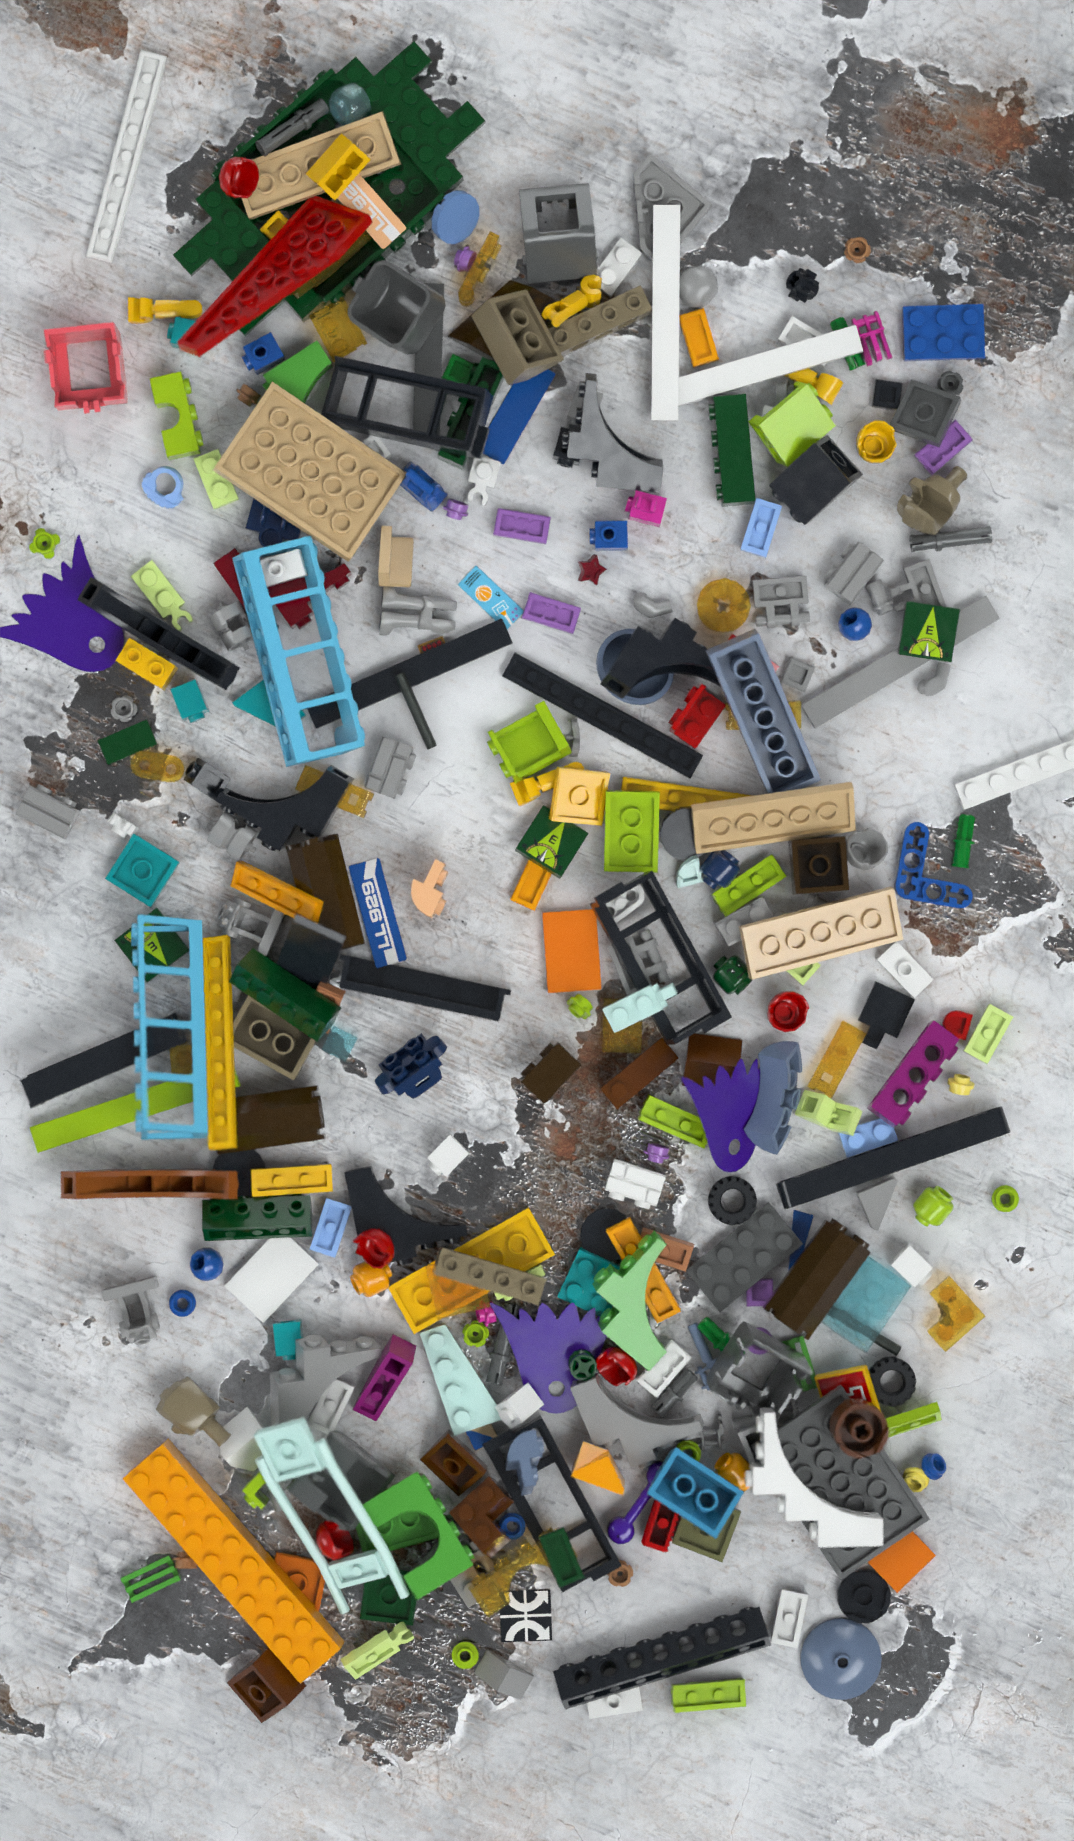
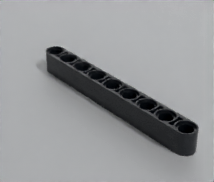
[776,1106,1011,1209]

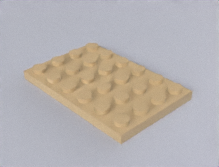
[213,382,406,562]

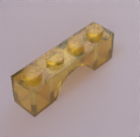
[468,1527,578,1618]

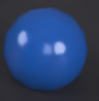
[838,607,872,641]
[190,1247,224,1281]

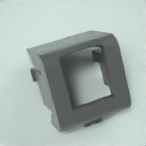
[519,183,598,283]
[707,1321,813,1417]
[287,1432,395,1531]

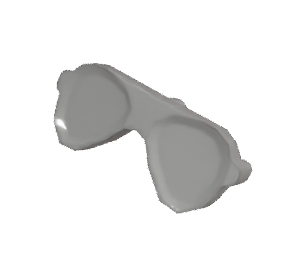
[566,719,580,757]

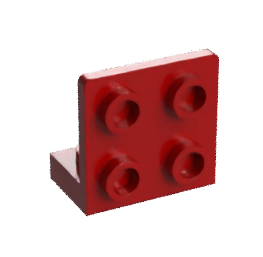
[668,684,726,749]

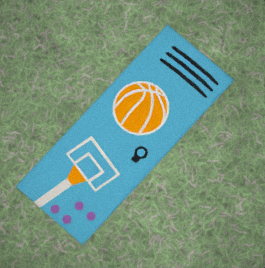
[458,566,524,629]

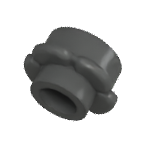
[937,371,963,395]

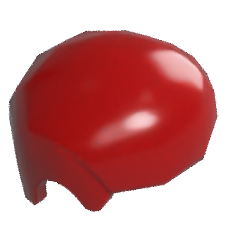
[219,157,259,198]
[767,991,809,1032]
[353,1228,395,1268]
[595,1347,637,1387]
[315,1520,354,1560]

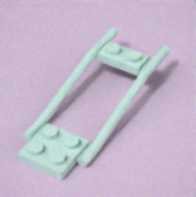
[254,1417,410,1614]

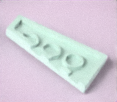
[420,1324,501,1436]

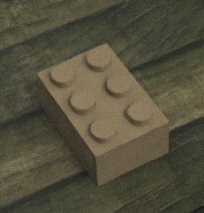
[233,996,316,1081]

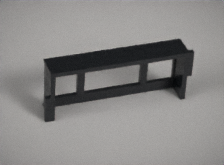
[321,356,493,460]
[590,871,732,1045]
[339,954,511,1022]
[20,1013,190,1109]
[482,1415,622,1593]

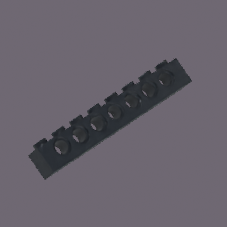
[553,1607,771,1710]

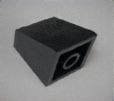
[769,435,863,525]

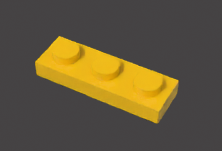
[250,1164,333,1197]

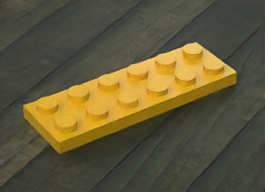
[388,1207,555,1334]

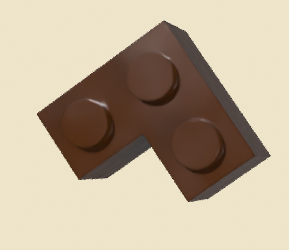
[449,1476,514,1558]

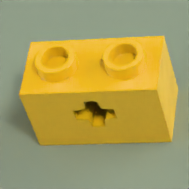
[115,638,178,691]

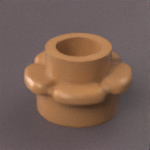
[844,237,871,263]
[236,384,261,407]
[173,1552,197,1569]
[607,1560,633,1587]

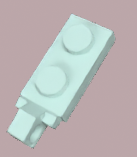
[602,983,677,1033]

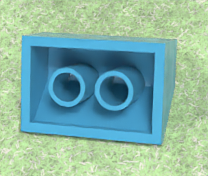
[647,1447,744,1538]

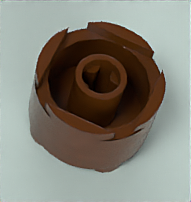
[830,1398,889,1459]

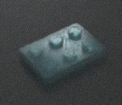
[821,1256,911,1353]

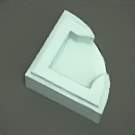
[676,854,704,888]

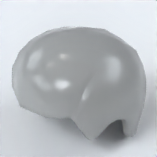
[679,266,718,307]
[846,828,888,870]

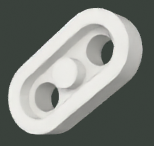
[606,883,644,923]

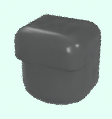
[348,261,446,355]

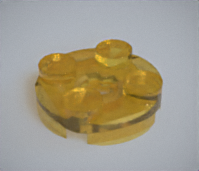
[697,578,751,633]

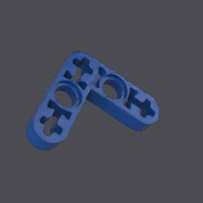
[895,822,973,908]

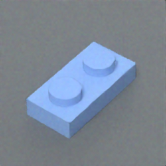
[740,498,782,558]
[839,1118,898,1158]
[310,1198,352,1258]

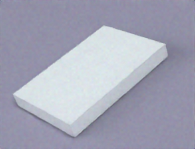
[224,1237,319,1323]

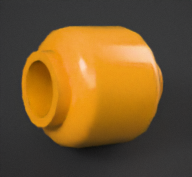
[350,1261,392,1298]
[714,1452,749,1491]

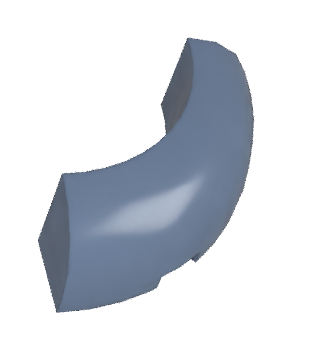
[744,1041,802,1155]

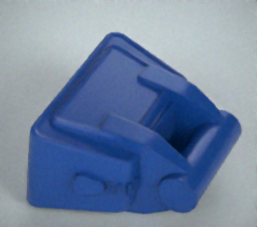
[400,461,448,512]

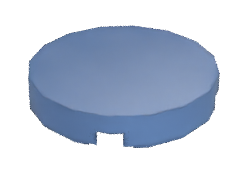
[432,190,479,244]

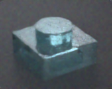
[322,1026,358,1062]

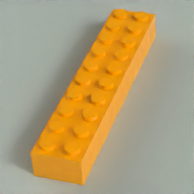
[123,1438,345,1684]

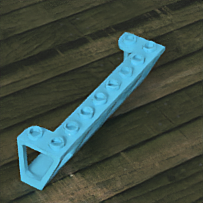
[232,536,365,767]
[131,915,208,1140]

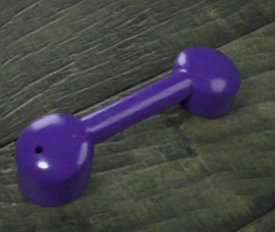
[607,1461,663,1544]

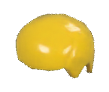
[856,420,897,464]

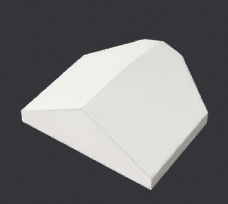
[220,1406,265,1472]

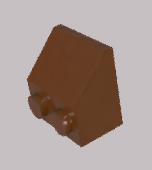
[227,1647,306,1723]

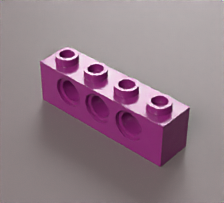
[867,1020,960,1127]

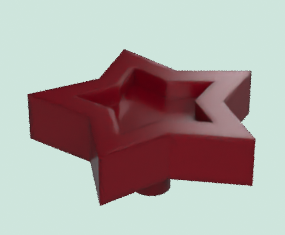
[578,554,607,585]

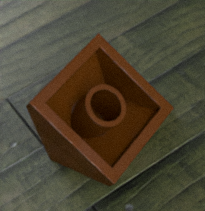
[682,1033,743,1088]
[420,1429,488,1497]

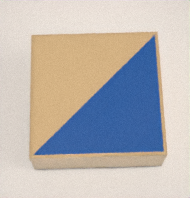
[465,1423,498,1451]

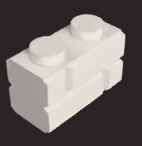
[605,1158,666,1209]

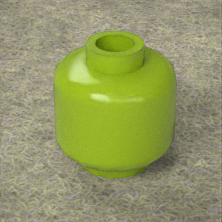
[913,1186,954,1227]

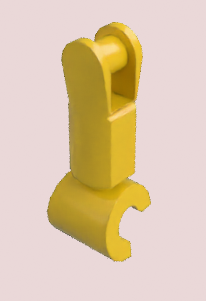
[542,275,602,327]
[128,297,203,324]
[784,368,843,405]
[510,762,584,806]

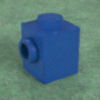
[241,332,285,375]
[589,521,628,551]

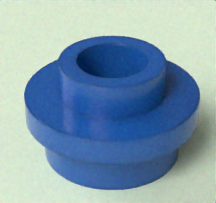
[169,1290,196,1317]
[921,1453,946,1480]
[499,1512,526,1540]

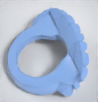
[141,466,184,509]

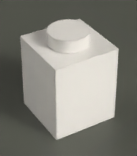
[427,1134,470,1177]
[889,1244,933,1287]
[495,1383,544,1428]

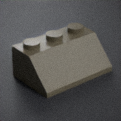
[471,289,564,385]

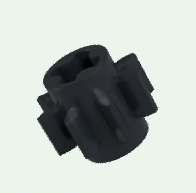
[786,268,819,303]

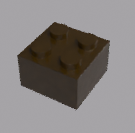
[788,836,849,895]
[521,1042,582,1104]

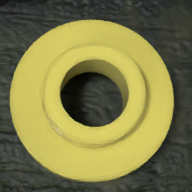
[947,1074,975,1095]
[902,1467,929,1492]

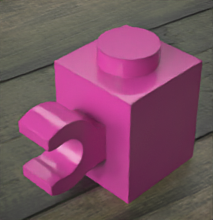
[625,490,667,527]

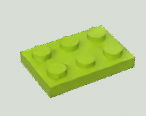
[604,790,660,873]

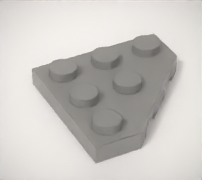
[633,153,713,261]

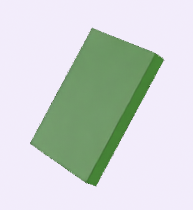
[356,1490,438,1552]

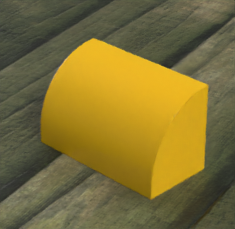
[306,133,371,200]

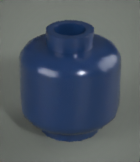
[700,850,740,890]

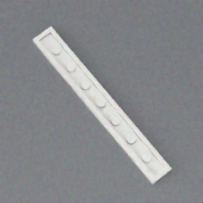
[86,50,167,265]
[651,205,680,422]
[649,325,863,407]

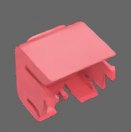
[44,322,128,414]

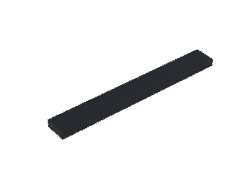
[307,618,513,729]
[502,653,703,779]

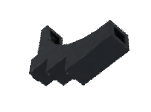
[77,577,240,690]

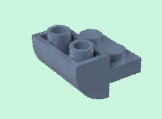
[505,1430,544,1496]

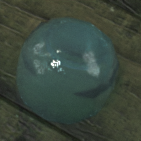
[329,83,371,126]

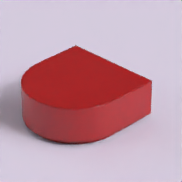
[942,1011,973,1041]

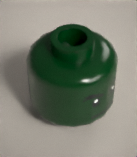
[712,955,753,995]

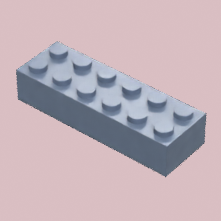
[705,629,821,794]

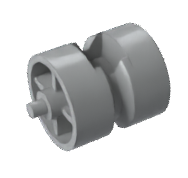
[210,601,253,651]
[207,812,258,861]

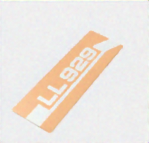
[338,174,406,249]

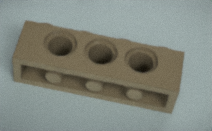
[548,285,652,357]
[432,1246,546,1305]

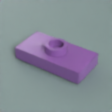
[914,419,973,476]
[493,508,551,544]
[522,592,581,634]

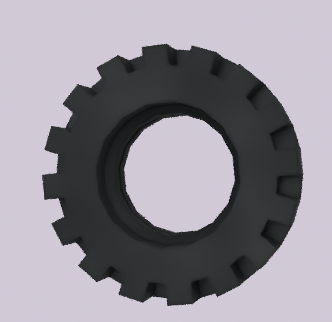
[708,1176,757,1225]
[869,1357,916,1407]

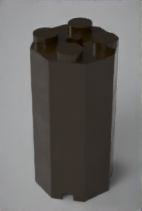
[285,833,365,950]
[216,1085,326,1155]
[763,1218,871,1340]

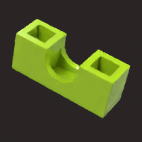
[149,371,204,461]

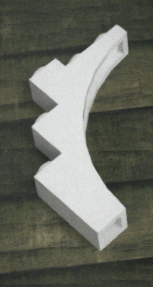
[745,1408,883,1547]

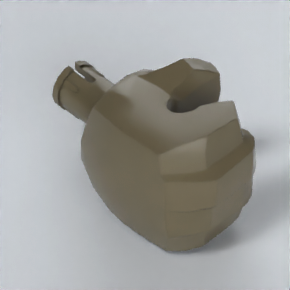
[897,466,967,535]
[156,1376,231,1447]

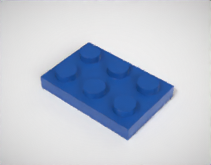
[902,304,985,361]

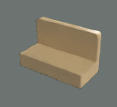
[378,526,414,587]

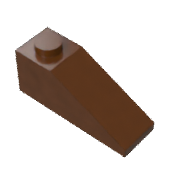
[600,1037,679,1110]

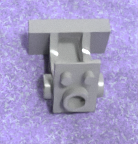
[217,898,286,958]
[101,1276,160,1345]

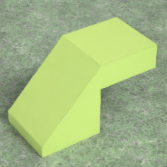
[795,1090,863,1136]

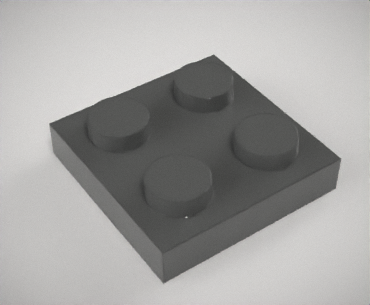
[890,379,961,448]

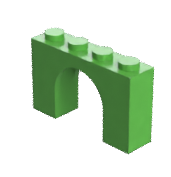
[362,1471,474,1601]

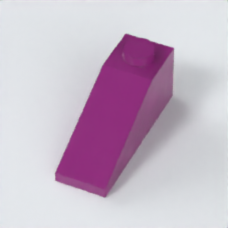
[353,1334,416,1421]

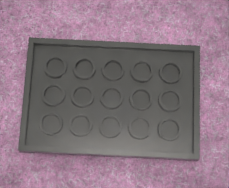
[751,1385,930,1580]

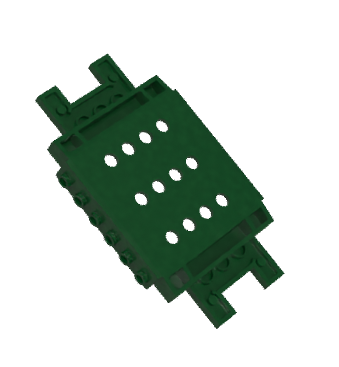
[173,41,486,336]

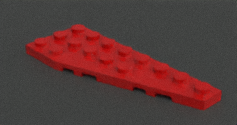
[177,196,373,357]

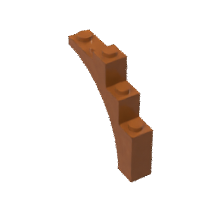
[61,1168,239,1199]

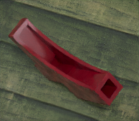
[213,548,352,630]

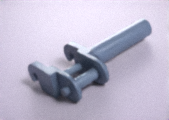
[687,1322,718,1391]

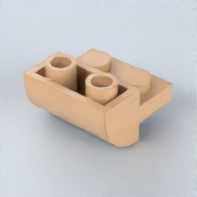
[411,859,448,918]

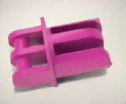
[851,311,892,367]

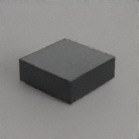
[872,379,903,411]

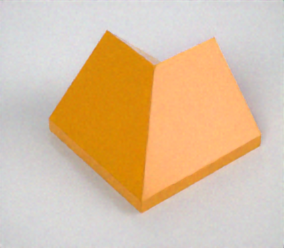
[572,1441,625,1495]

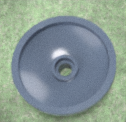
[596,629,674,705]
[800,1618,882,1700]

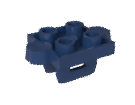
[245,498,301,547]
[375,1033,447,1099]

